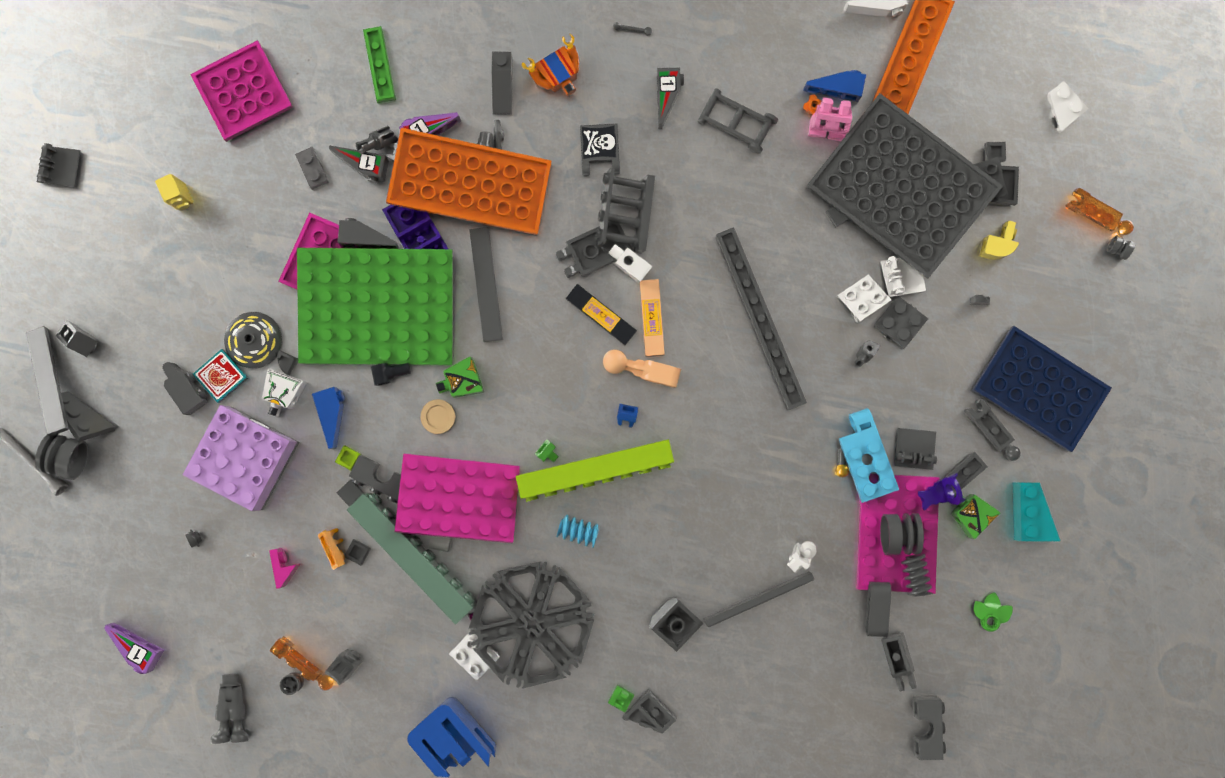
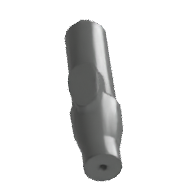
[493,120,504,150]

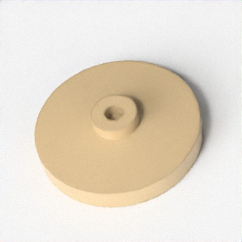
[420,399,456,434]

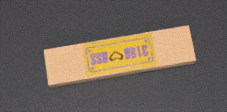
[640,279,665,357]

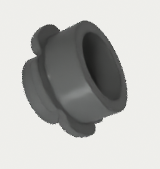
[185,529,202,548]

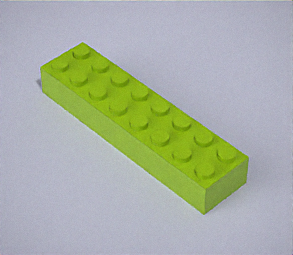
[515,439,674,502]

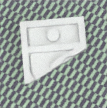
[1047,81,1089,133]

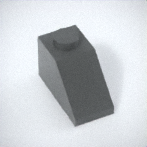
[56,320,97,357]

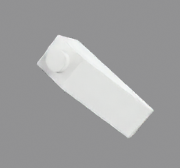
[844,0,908,17]

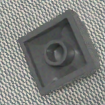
[649,598,703,652]

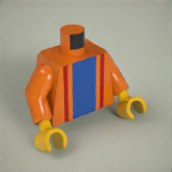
[522,33,579,96]

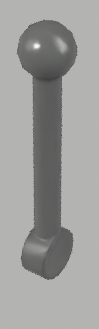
[613,22,652,35]

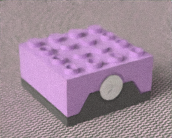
[183,405,299,511]

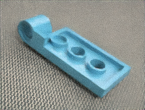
[838,408,899,503]

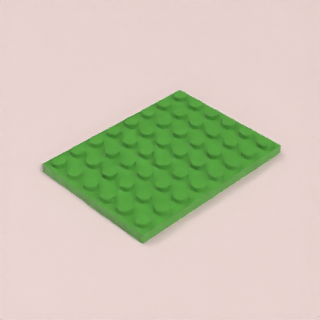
[297,248,453,365]

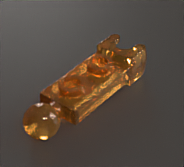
[1065,188,1134,235]
[270,636,334,691]

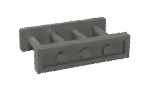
[595,168,655,253]

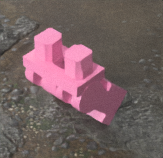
[808,97,852,141]

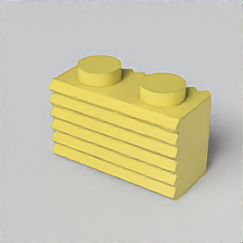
[155,174,194,210]

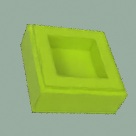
[335,445,362,471]

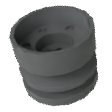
[35,434,88,480]
[880,513,924,555]

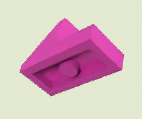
[269,548,300,589]

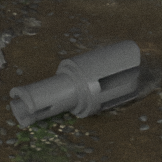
[356,125,398,154]

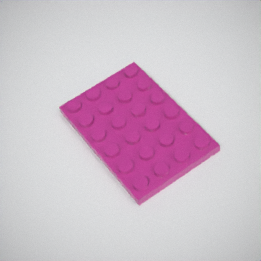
[394,454,520,543]
[857,474,940,594]

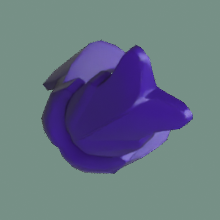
[918,473,966,510]

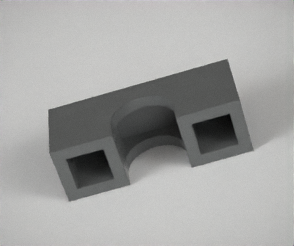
[349,455,401,503]
[913,696,946,760]

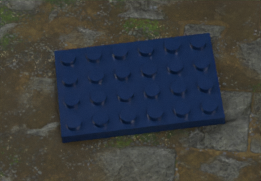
[972,326,1112,452]

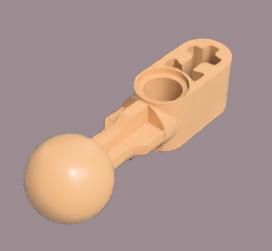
[603,349,681,388]

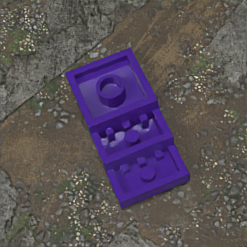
[382,205,454,258]

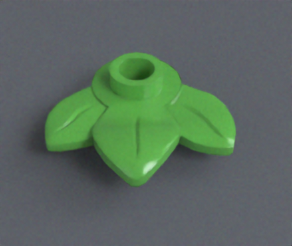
[973,592,1013,632]

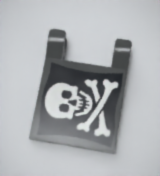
[580,124,620,176]

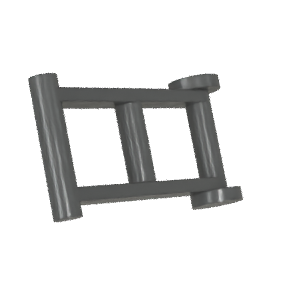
[698,88,778,153]

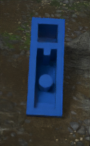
[803,70,866,102]
[312,387,345,449]

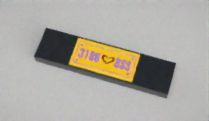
[566,284,637,346]

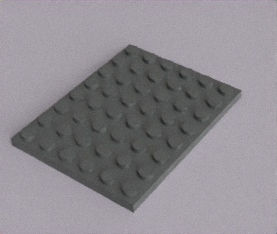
[807,93,1003,279]

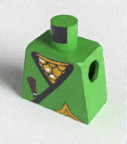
[436,356,484,398]
[951,493,1000,539]

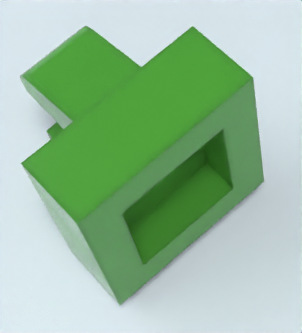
[534,439,559,462]
[608,685,634,713]

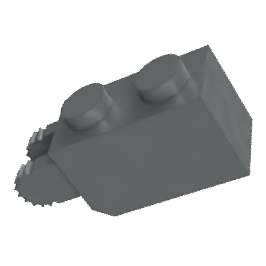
[162,362,208,415]
[881,632,917,692]
[325,649,362,685]

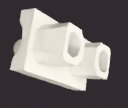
[787,541,817,573]

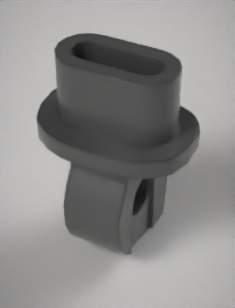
[854,340,881,367]

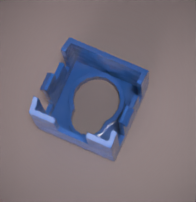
[407,697,496,777]

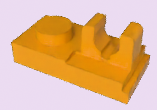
[318,528,345,570]

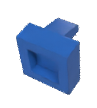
[617,404,638,428]

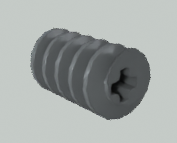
[901,554,932,597]

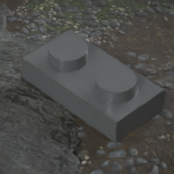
[945,452,988,490]

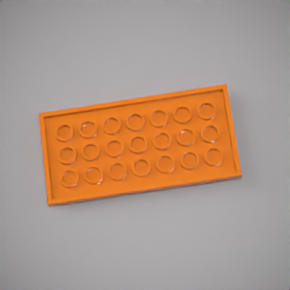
[386,128,551,235]

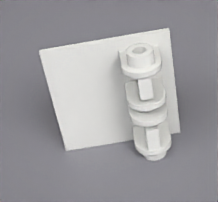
[881,256,926,297]
[837,274,892,322]
[449,630,500,680]

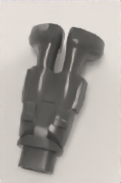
[210,674,249,744]

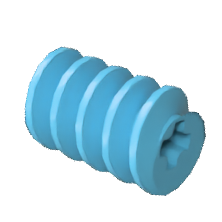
[556,515,599,548]

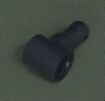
[371,363,411,386]

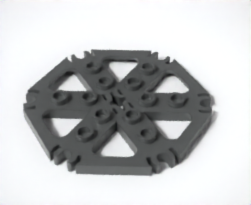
[469,562,594,689]

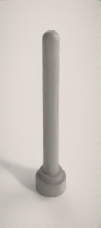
[0,428,68,496]

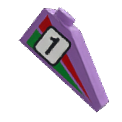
[399,112,461,136]
[104,623,164,674]

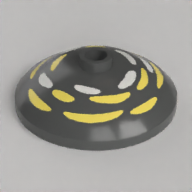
[224,312,282,369]

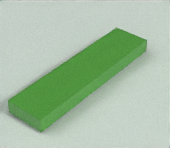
[363,26,396,103]

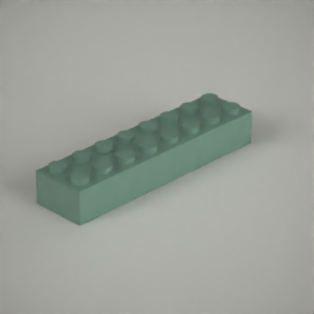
[347,493,477,625]

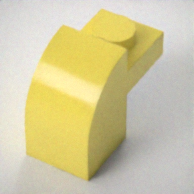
[979,221,1019,260]

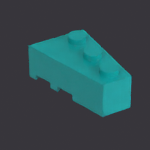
[1012,482,1060,541]

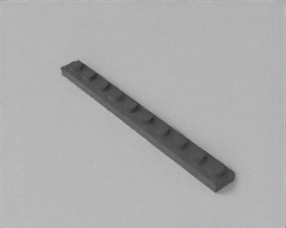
[716,227,807,410]

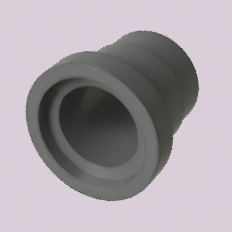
[477,132,494,148]

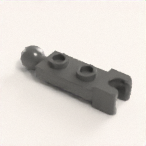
[964,399,1021,461]

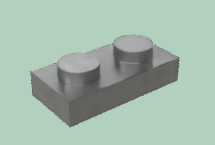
[295,147,329,189]

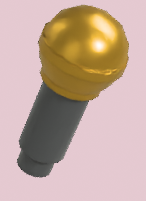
[835,448,849,477]

